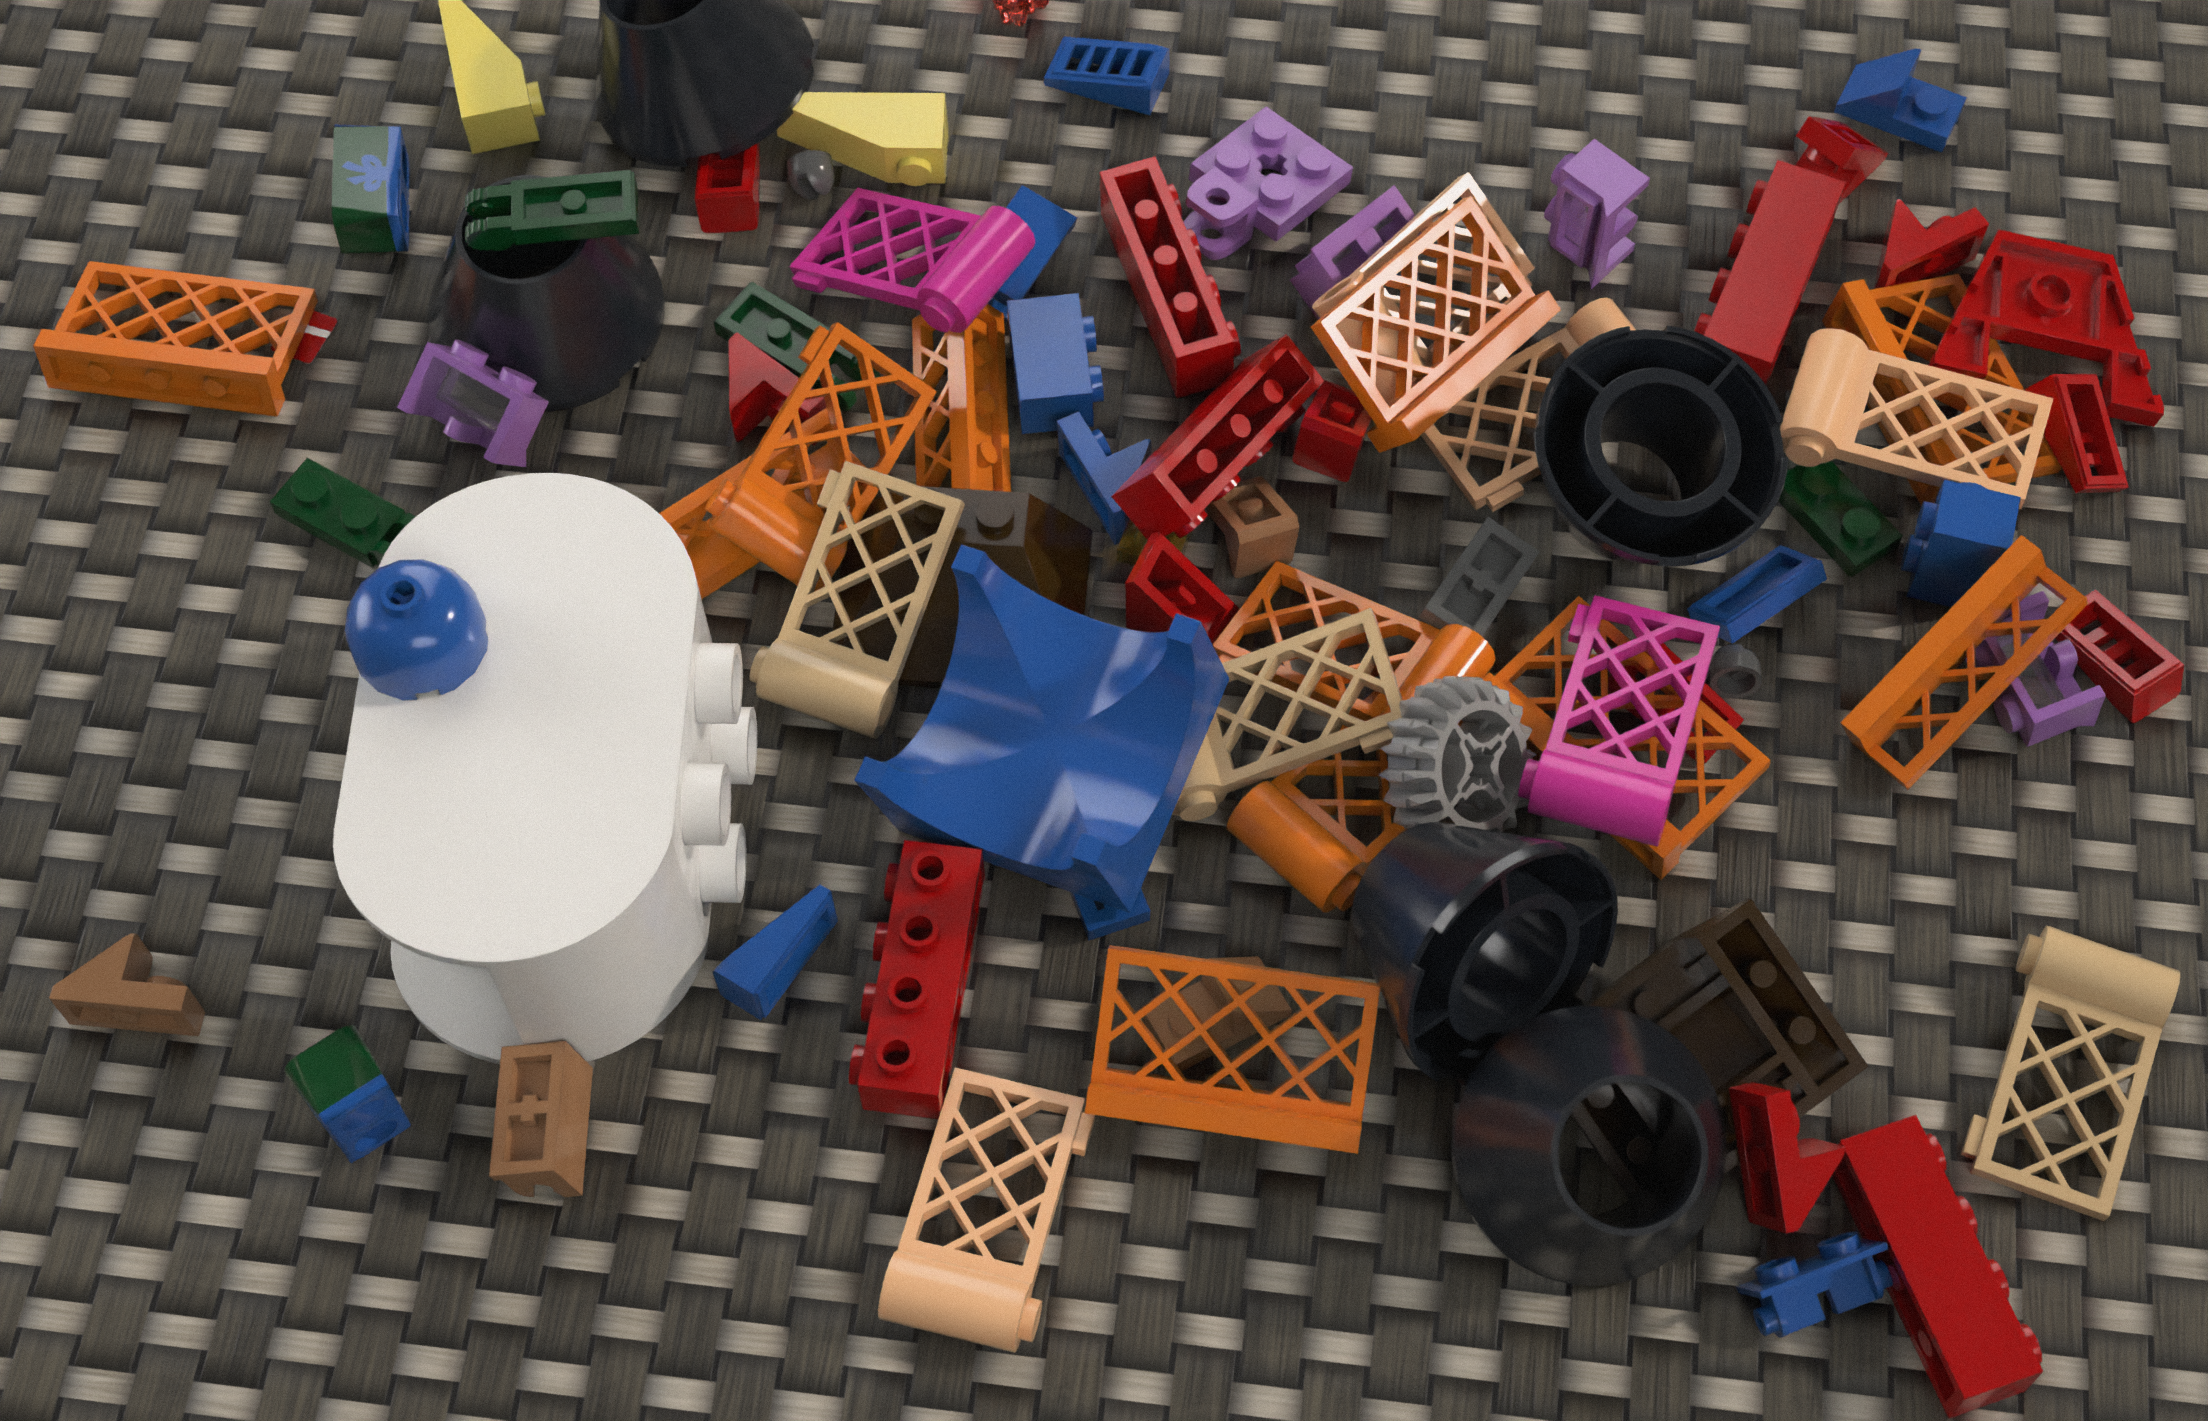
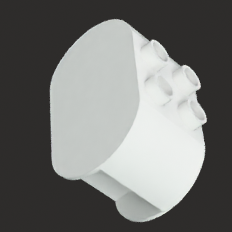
[333,473,757,1064]

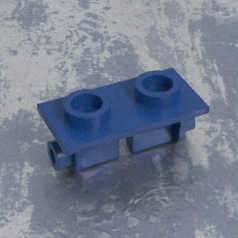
[1736,1232,1893,1338]

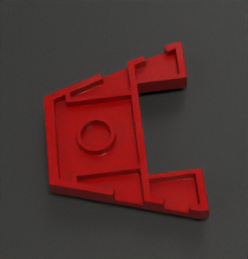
[1928,229,2164,427]

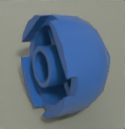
[345,559,488,700]

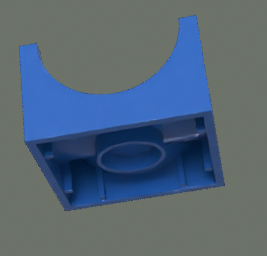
[854,544,1229,913]

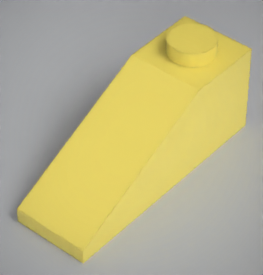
[438,0,546,154]
[777,92,948,186]

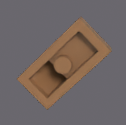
[1207,476,1299,578]
[49,933,205,1036]
[1143,956,1292,1072]

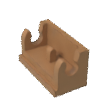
[489,1041,593,1197]

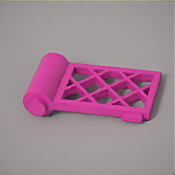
[789,188,1035,333]
[1518,595,1720,847]

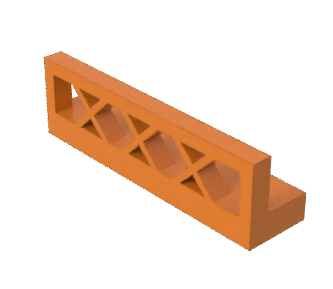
[912,304,1011,492]
[659,408,867,599]
[1840,535,2088,790]

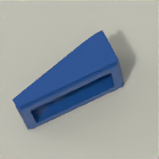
[1044,36,1170,115]
[713,884,838,1020]

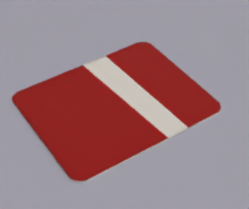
[270,311,338,364]

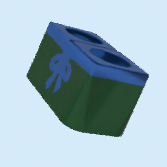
[332,124,410,254]
[284,1025,411,1163]

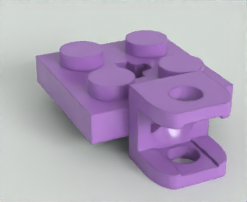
[1184,107,1353,260]

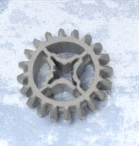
[1379,676,1537,832]

